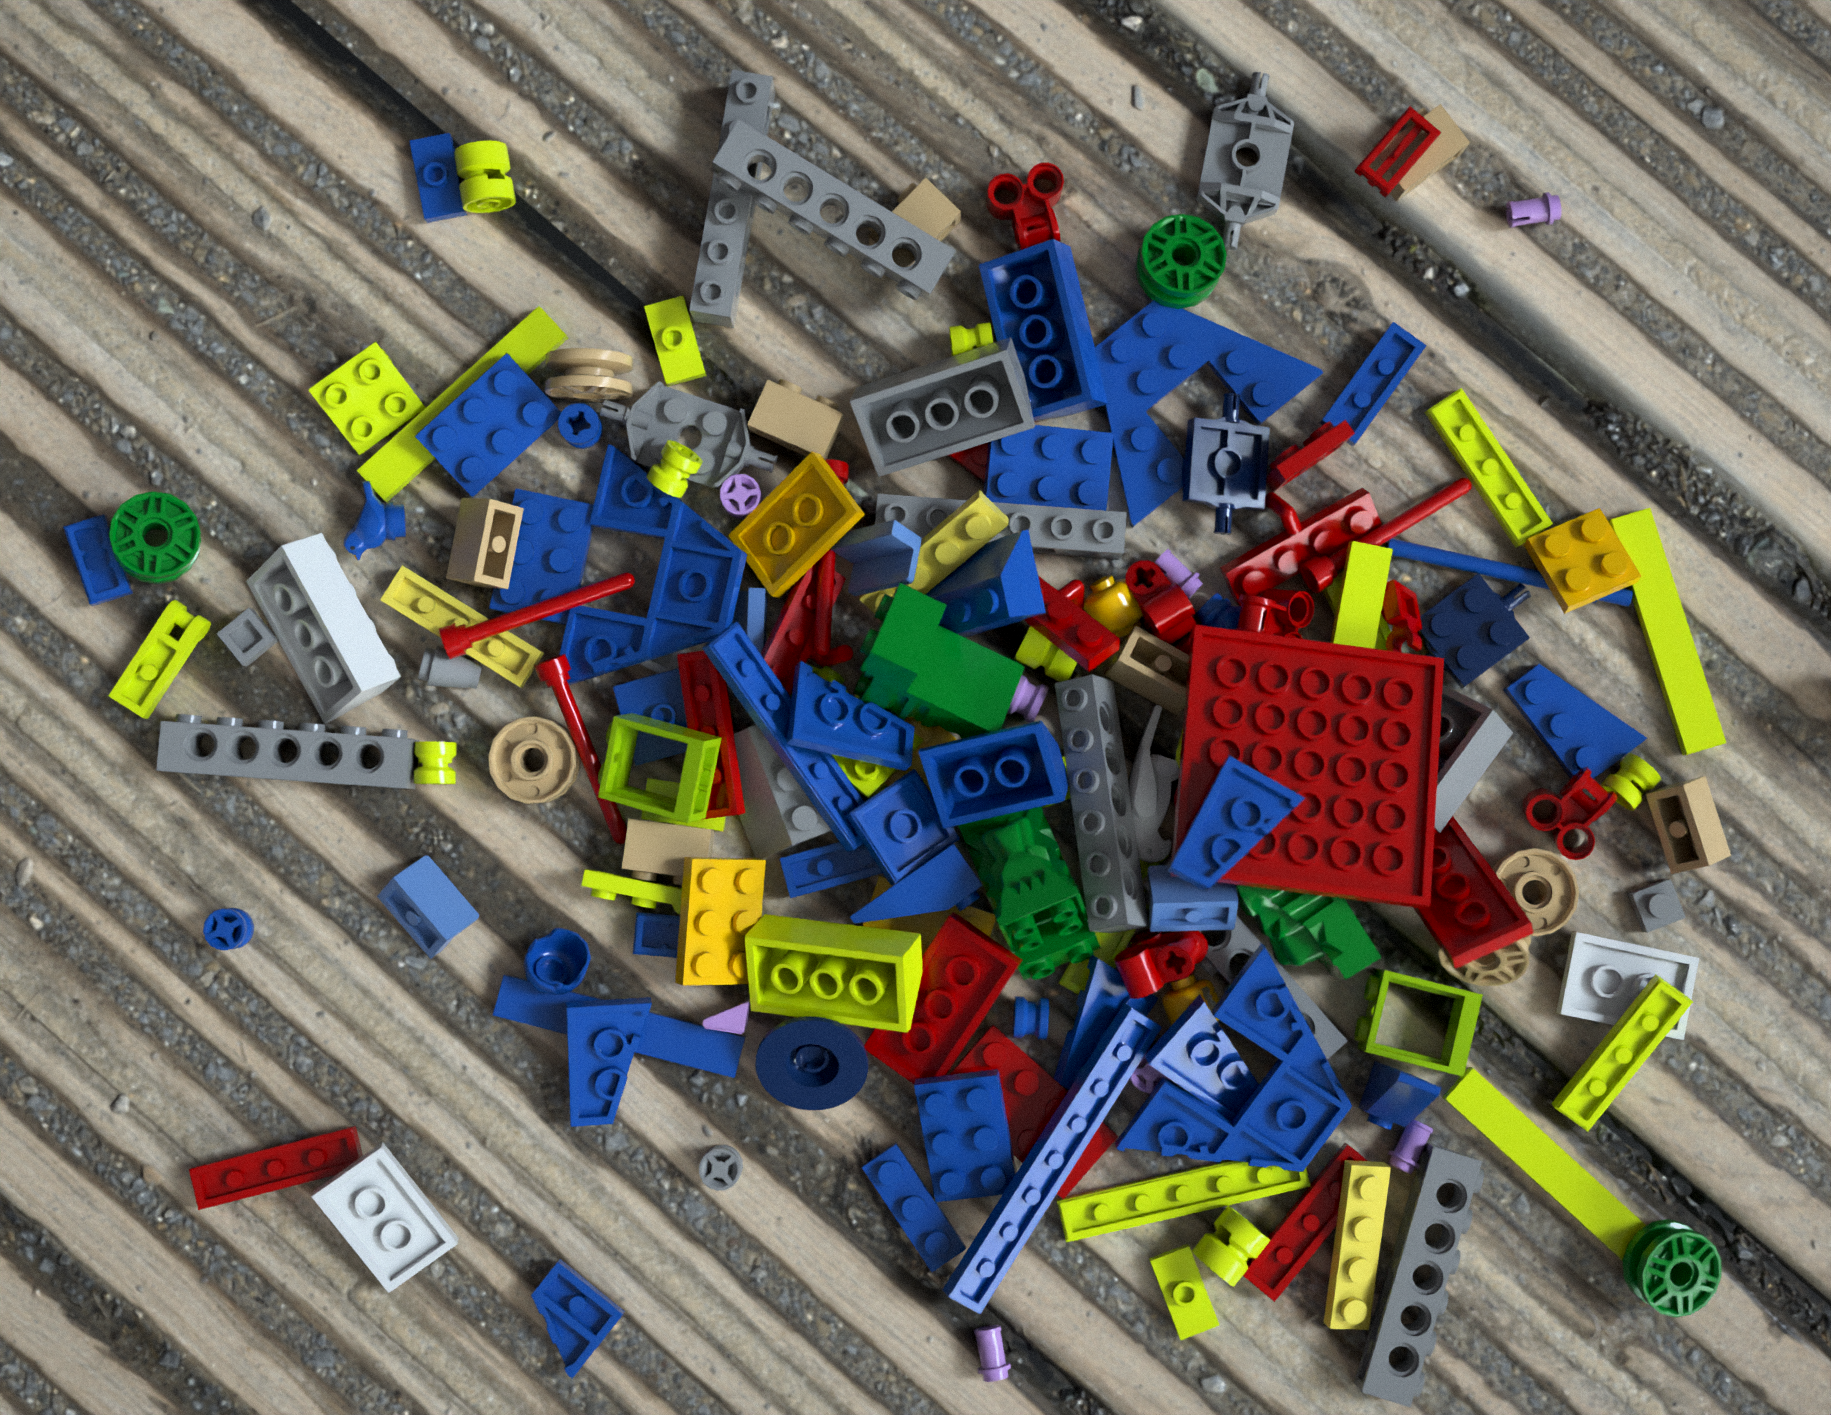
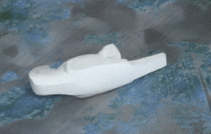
[1128,705,1179,863]

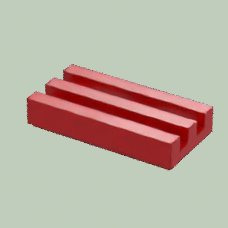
[1354,106,1441,198]

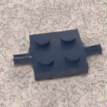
[1182,393,1270,535]
[1417,573,1531,689]

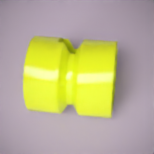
[454,140,516,213]
[1014,626,1077,682]
[1191,1205,1271,1287]

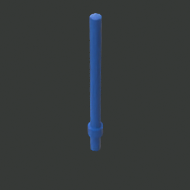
[1386,539,1633,607]

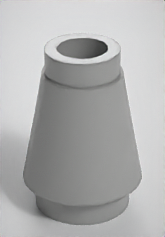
[418,646,482,689]

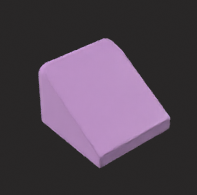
[702,1000,750,1034]

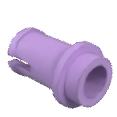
[1506,192,1562,228]
[1155,549,1203,599]
[1388,1120,1433,1175]
[974,1325,1011,1382]

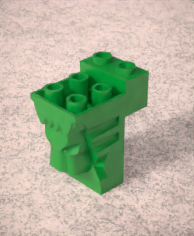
[853,583,1025,739]
[958,807,1100,980]
[1235,884,1382,980]

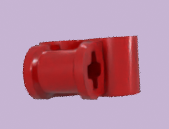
[986,162,1064,251]
[1125,560,1196,645]
[1232,589,1314,639]
[1522,767,1618,860]
[1113,928,1208,999]

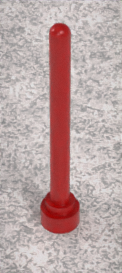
[814,459,849,656]
[1300,478,1472,593]
[439,572,635,660]
[534,654,627,844]

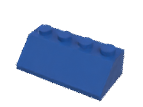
[979,239,1108,421]

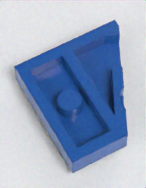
[531,1259,625,1379]

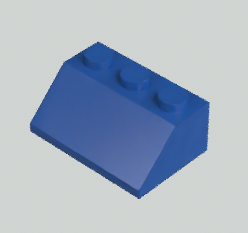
[925,530,1046,638]
[918,720,1069,829]

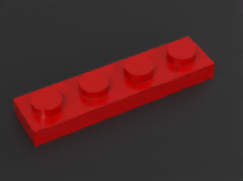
[677,650,745,820]
[189,1125,363,1210]
[1243,1143,1368,1302]

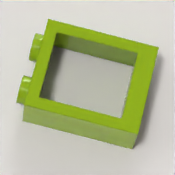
[598,713,722,823]
[1354,968,1483,1077]

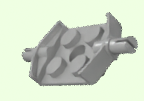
[1196,72,1294,251]
[600,381,777,490]

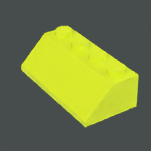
[744,914,923,1033]

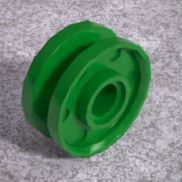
[1135,214,1227,309]
[109,491,201,584]
[1623,1219,1722,1318]

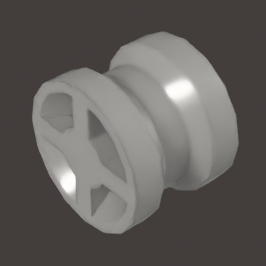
[699,1144,743,1191]

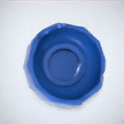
[523,928,591,995]

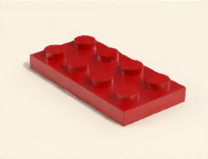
[1413,816,1534,969]
[864,912,1023,1084]
[948,1024,1118,1200]

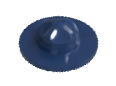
[755,1016,868,1111]

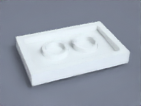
[1556,931,1699,1040]
[312,1142,459,1293]

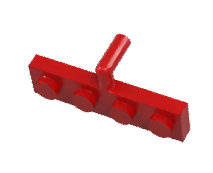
[1220,487,1382,606]
[760,560,853,695]
[1024,576,1120,672]

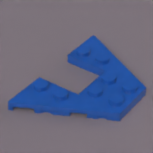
[1095,300,1324,528]
[559,444,747,685]
[1115,943,1352,1172]

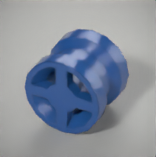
[558,403,603,449]
[203,908,254,950]
[1013,996,1049,1040]

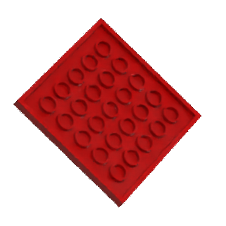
[1170,625,1444,909]

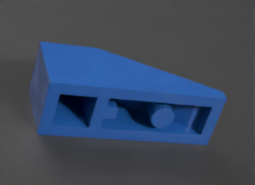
[850,844,983,924]
[1358,1061,1441,1130]

